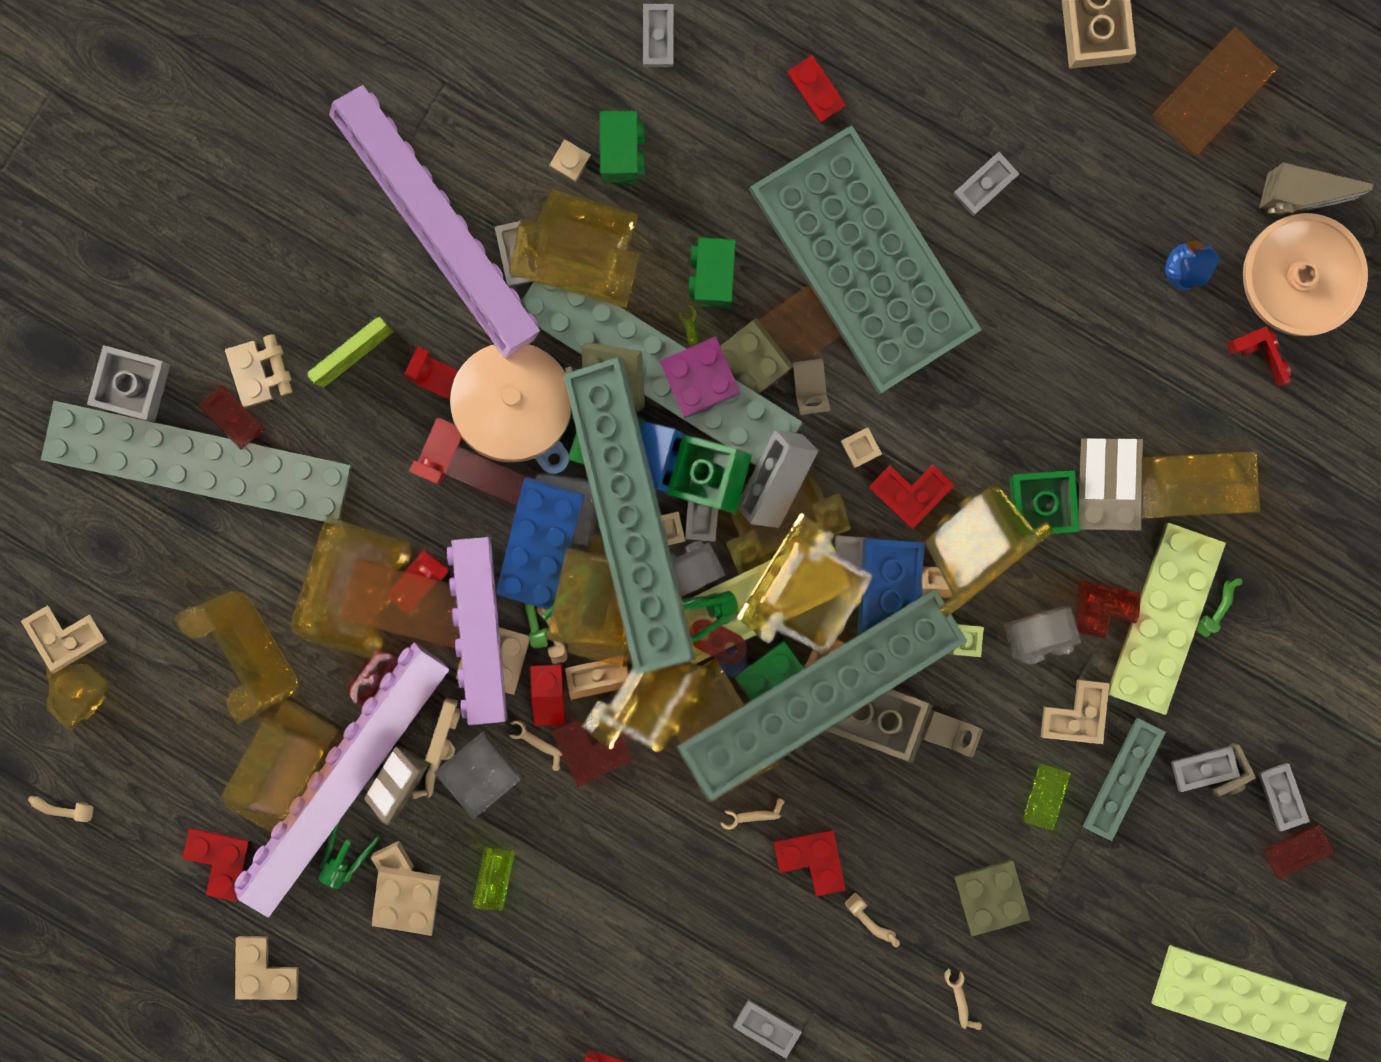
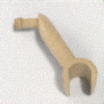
[537,607,568,664]
[509,720,563,771]
[411,739,455,799]
[28,796,94,822]
[720,798,784,830]
[845,893,900,947]
[944,969,982,1030]

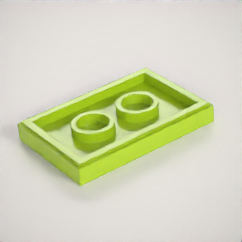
[307,317,394,388]

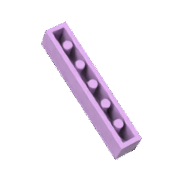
[447,537,507,725]

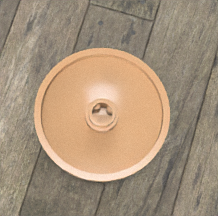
[1243,213,1368,336]
[450,344,572,463]

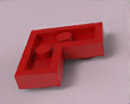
[868,464,955,529]
[182,828,251,901]
[773,829,846,896]

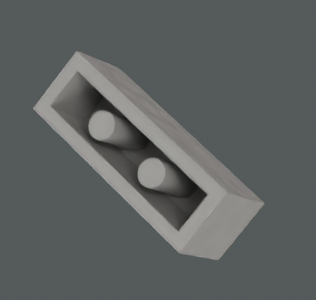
[737,430,818,528]

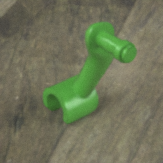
[1196,578,1242,637]
[525,603,551,648]

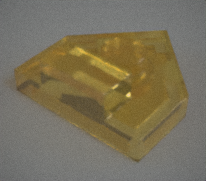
[46,664,112,731]

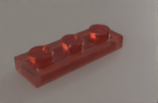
[446,446,526,505]

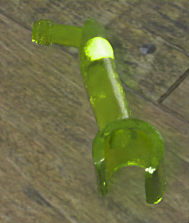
[678,305,699,347]

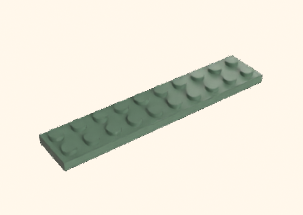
[521,261,803,474]
[563,357,696,675]
[41,401,352,525]
[677,589,967,801]

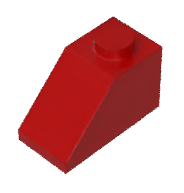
[530,664,565,726]

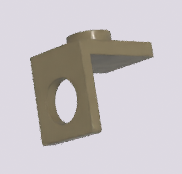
[793,359,830,415]
[921,710,983,758]
[1210,743,1256,797]

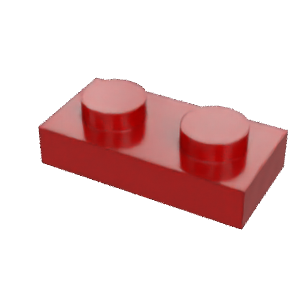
[787,55,846,124]

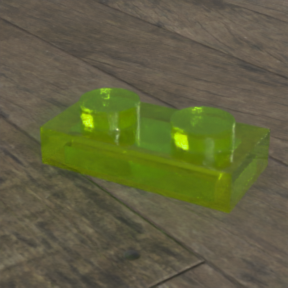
[1022,763,1071,831]
[472,846,515,911]

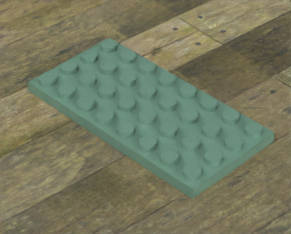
[749,125,982,395]

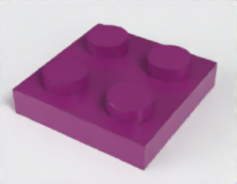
[659,336,741,418]

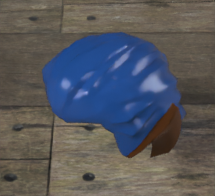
[1165,241,1220,292]

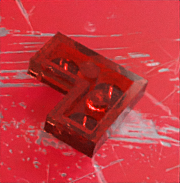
[1075,580,1140,639]
[552,718,633,787]

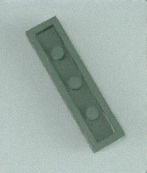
[1083,718,1166,841]

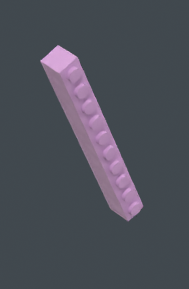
[329,85,540,359]
[234,642,449,918]

